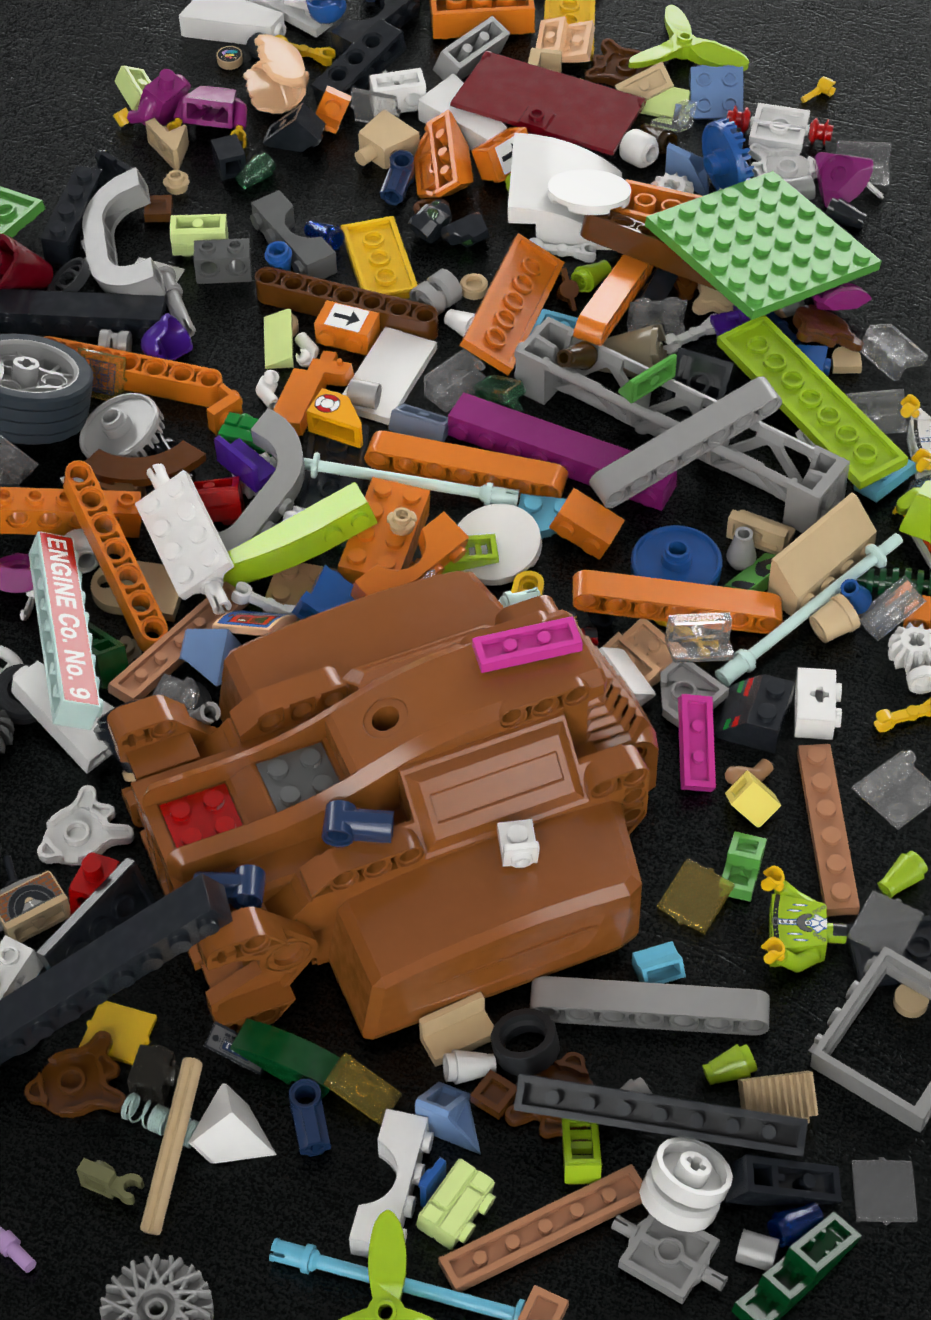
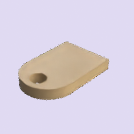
[91,561,182,622]

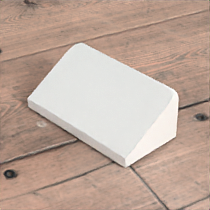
[599,647,656,706]

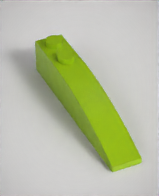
[223,482,378,587]

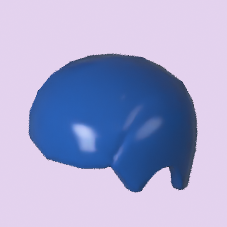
[306,0,347,24]

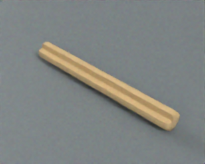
[140,1057,203,1235]

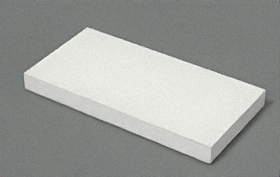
[342,326,437,425]

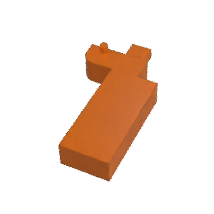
[273,351,354,436]

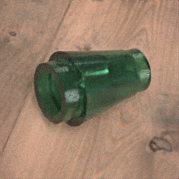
[236,152,276,189]

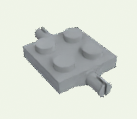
[611,1213,728,1304]

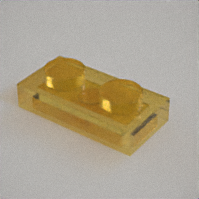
[323,1053,402,1125]

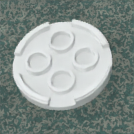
[548,169,631,215]
[458,504,542,586]

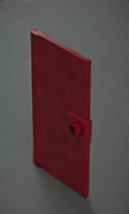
[450,50,647,156]

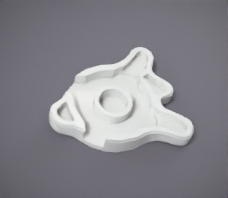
[749,143,817,180]
[37,785,134,866]

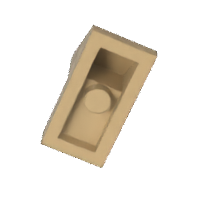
[145,118,189,170]

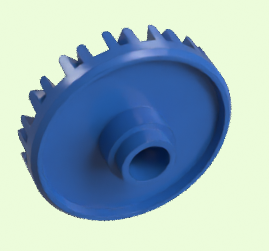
[702,118,754,191]
[631,525,722,586]

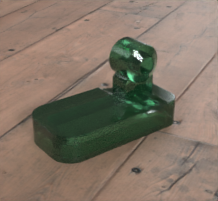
[473,375,526,413]

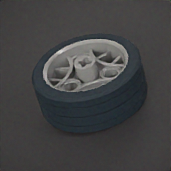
[0,333,94,445]

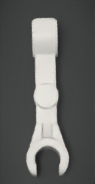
[529,238,597,263]
[663,313,716,355]
[231,582,301,621]

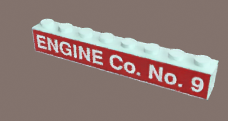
[28,531,103,730]

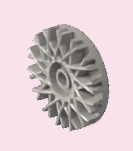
[79,393,165,459]
[100,1254,214,1320]

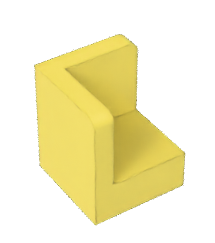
[725,770,781,827]

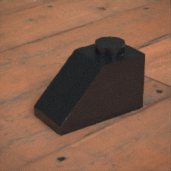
[262,103,326,152]

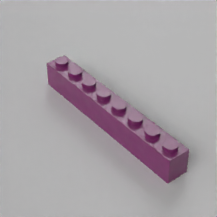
[448,392,677,511]

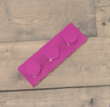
[472,616,583,673]
[678,694,716,792]

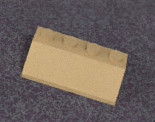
[768,493,877,616]

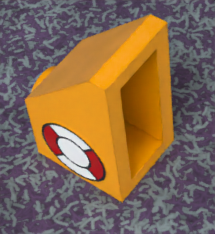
[306,388,363,449]

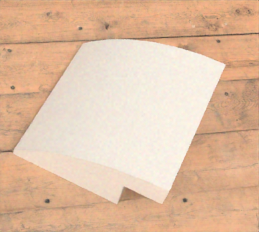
[508,133,622,250]

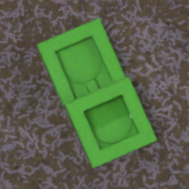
[718,831,767,902]

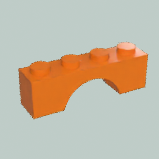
[351,512,469,600]

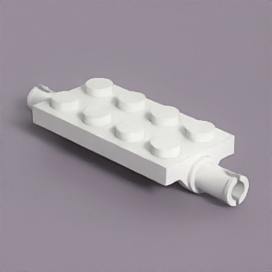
[135,464,235,615]

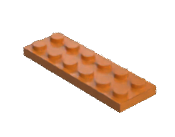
[459,233,565,376]

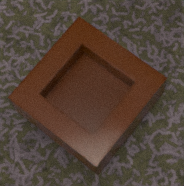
[144,195,173,222]
[470,1069,517,1120]

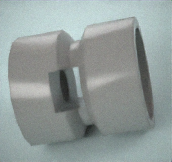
[410,269,463,315]

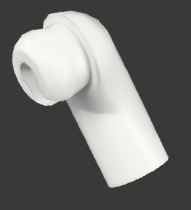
[295,332,319,367]
[256,370,279,410]

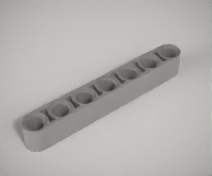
[589,376,782,508]
[530,976,770,1035]

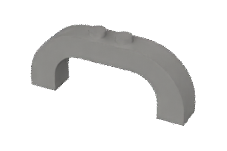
[81,167,166,296]
[218,408,305,552]

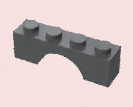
[250,190,337,279]

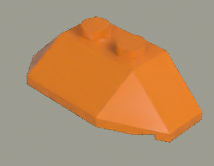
[414,109,474,198]

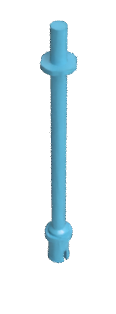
[269,1238,526,1320]

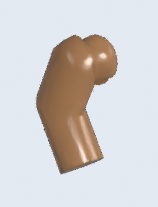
[725,759,774,785]

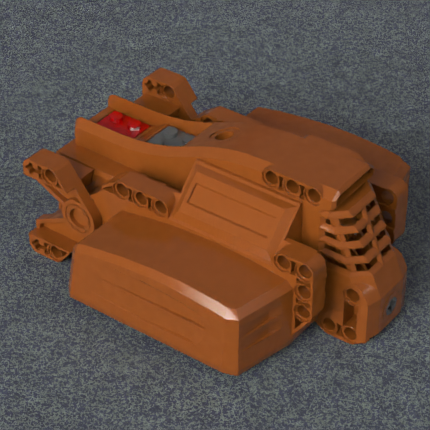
[107,571,659,1040]

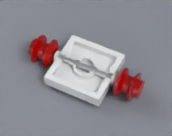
[727,103,834,153]

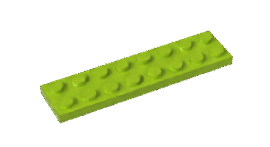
[717,315,908,490]

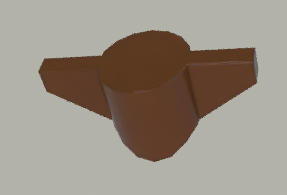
[557,267,579,312]

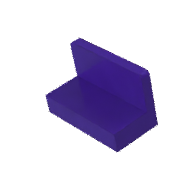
[214,435,276,493]

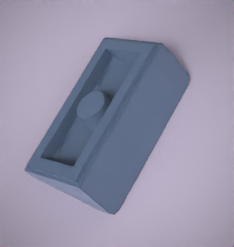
[388,403,448,442]

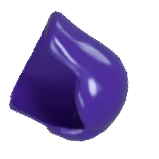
[141,313,193,361]

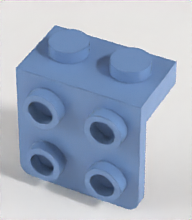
[689,65,743,119]

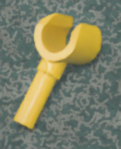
[801,77,836,103]

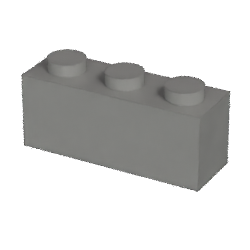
[433,16,510,80]

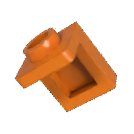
[206,383,243,435]

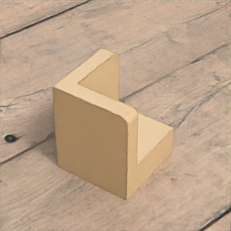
[528,48,562,73]

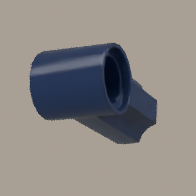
[380,150,415,206]
[321,800,394,847]
[194,864,266,910]
[289,1079,331,1157]

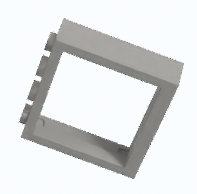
[809,946,931,1133]

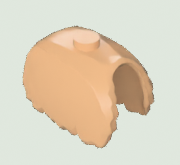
[243,34,309,114]

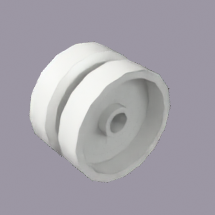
[639,1137,733,1232]

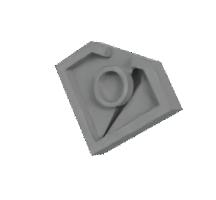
[660,654,729,728]

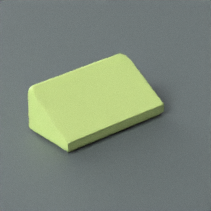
[115,66,151,110]
[641,87,691,122]
[264,309,294,369]

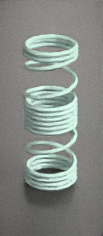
[121,1092,199,1148]

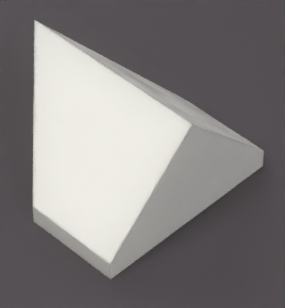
[188,1084,276,1163]

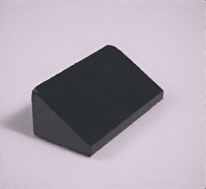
[629,267,678,316]

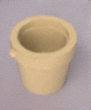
[809,593,861,643]

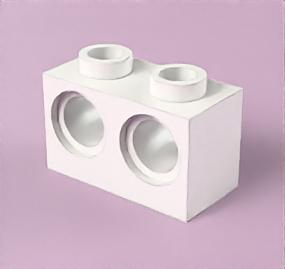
[369,68,426,116]

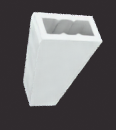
[179,0,286,45]
[418,74,507,150]
[11,661,115,774]

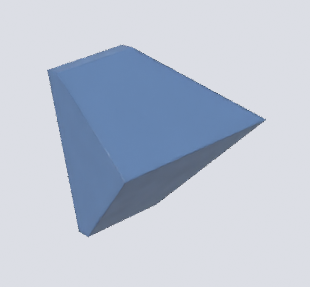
[665,143,709,196]
[179,629,242,687]
[415,1082,481,1155]

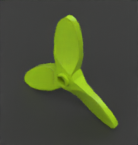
[628,5,749,71]
[339,1210,435,1320]

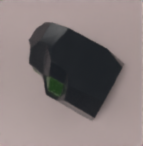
[408,199,452,244]
[440,211,490,248]

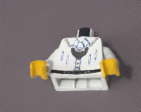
[900,394,931,481]

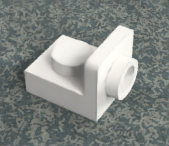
[497,819,540,868]

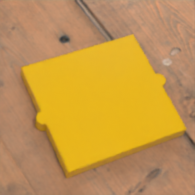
[79,1001,157,1066]

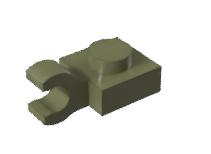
[77,1158,144,1205]

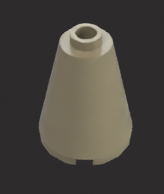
[598,324,667,378]

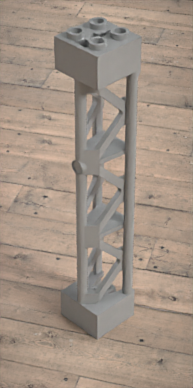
[514,317,850,533]

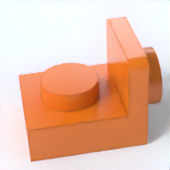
[315,85,352,134]

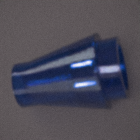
[304,220,345,251]
[767,1202,823,1248]

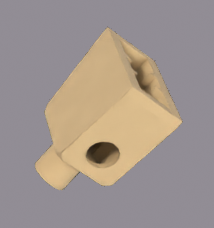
[355,109,420,169]

